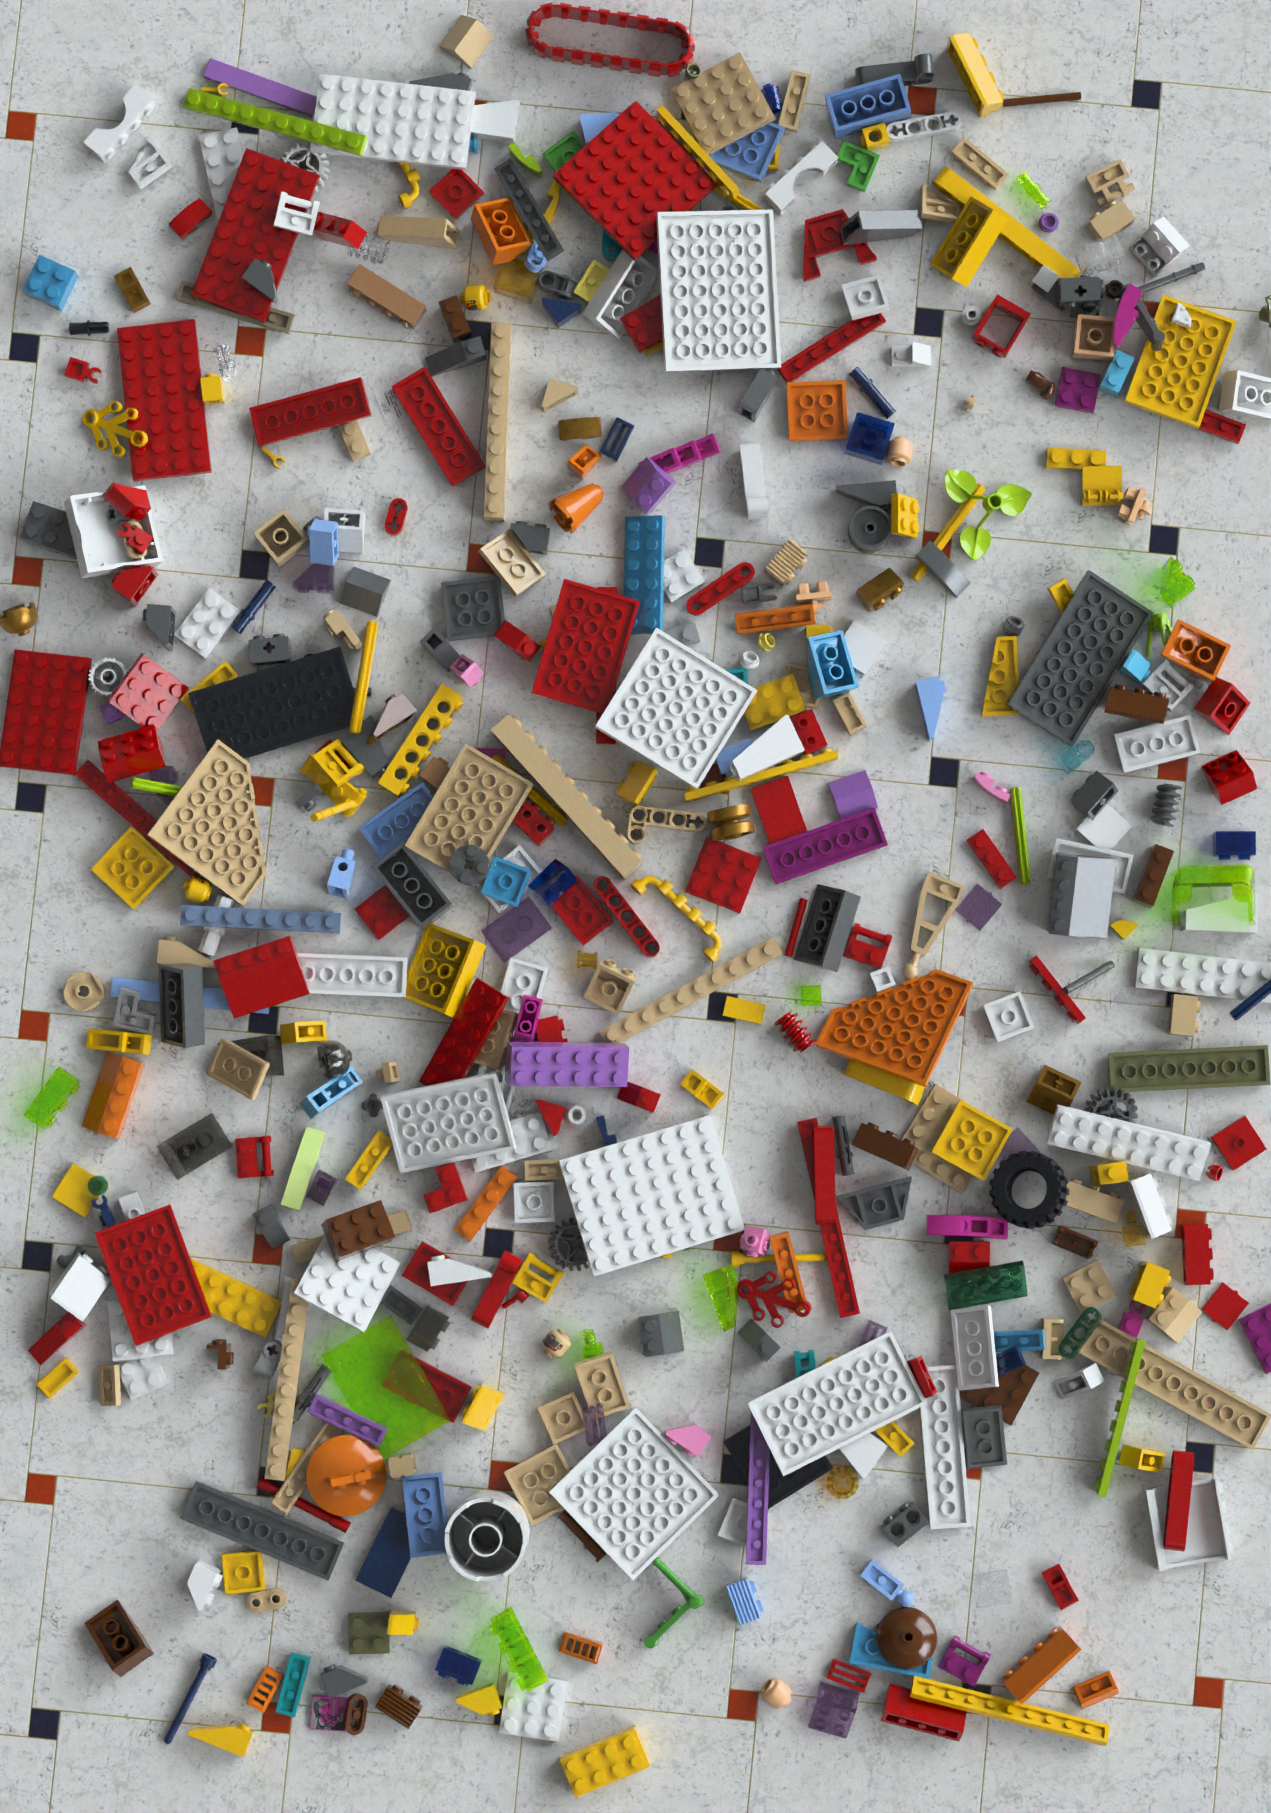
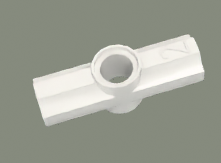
[198,895,234,957]

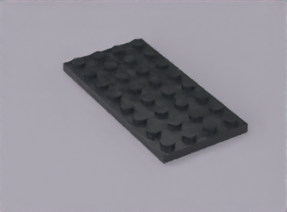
[188,647,364,759]

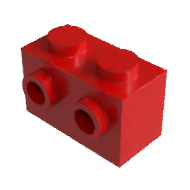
[790,709,828,755]
[513,801,555,847]

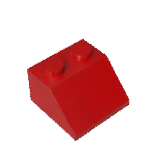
[111,566,159,606]
[1194,677,1250,735]
[948,1241,990,1282]

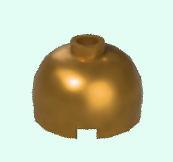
[0,602,37,636]

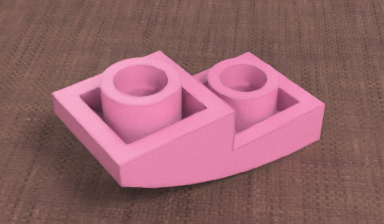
[973,772,1011,803]

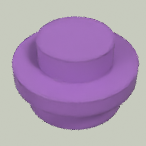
[1039,213,1059,233]

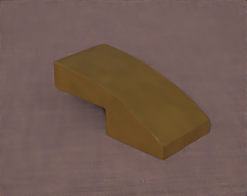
[114,267,151,313]
[558,417,602,441]

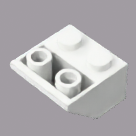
[1129,217,1189,277]
[324,508,366,554]
[187,1560,223,1611]

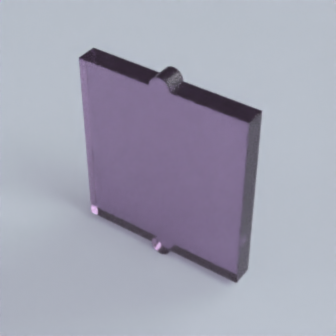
[955,884,1002,931]
[999,1127,1041,1160]

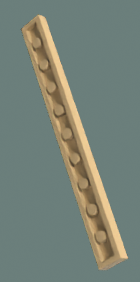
[599,936,783,1043]
[265,1278,308,1481]

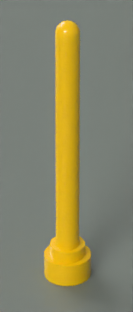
[731,1251,827,1267]

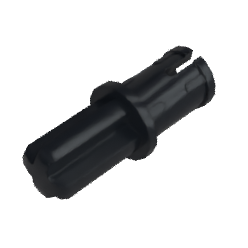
[69,320,109,336]

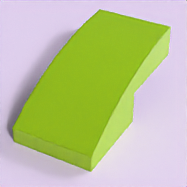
[508,142,543,178]

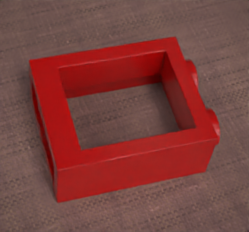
[972,294,1031,358]

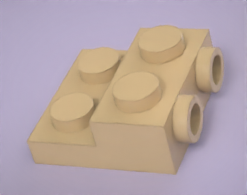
[323,609,363,652]
[583,959,637,1015]

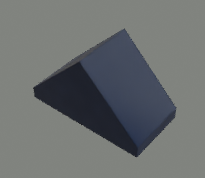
[542,298,582,328]

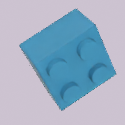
[23,255,79,311]

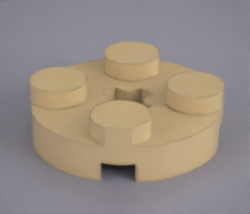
[63,972,104,1011]

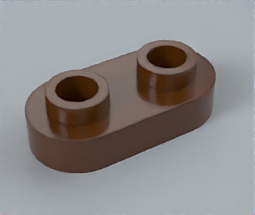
[343,1693,368,1735]

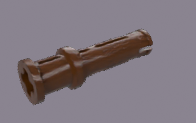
[558,1510,607,1563]

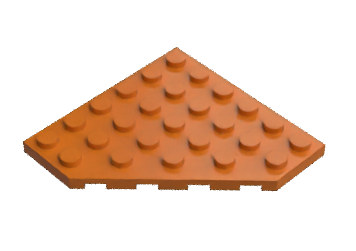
[815,969,973,1087]

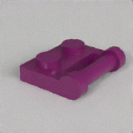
[938,1635,991,1687]

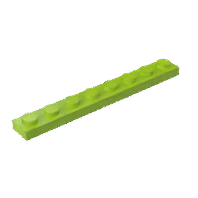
[1094,1337,1146,1498]

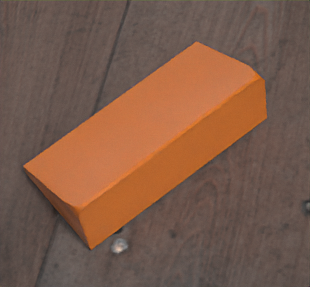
[1073,1671,1119,1709]

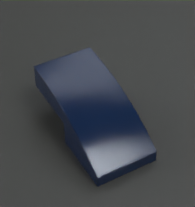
[596,1116,617,1146]

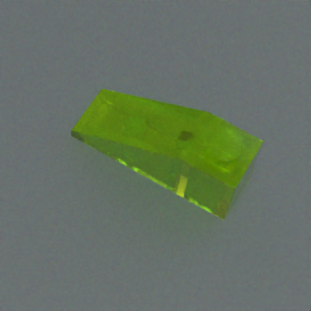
[702,1264,738,1331]

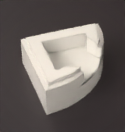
[1171,303,1191,329]

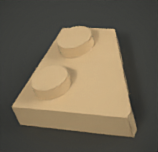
[920,183,960,224]

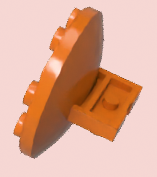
[306,1435,386,1516]

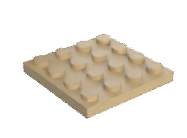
[671,52,776,155]
[901,1084,973,1194]

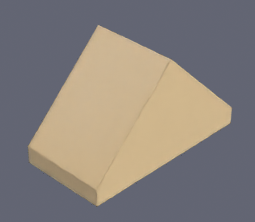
[542,379,578,412]

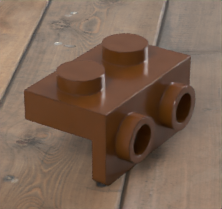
[207,1339,234,1370]

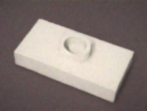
[118,1192,145,1221]

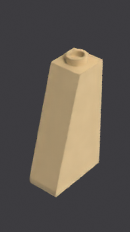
[377,216,459,249]

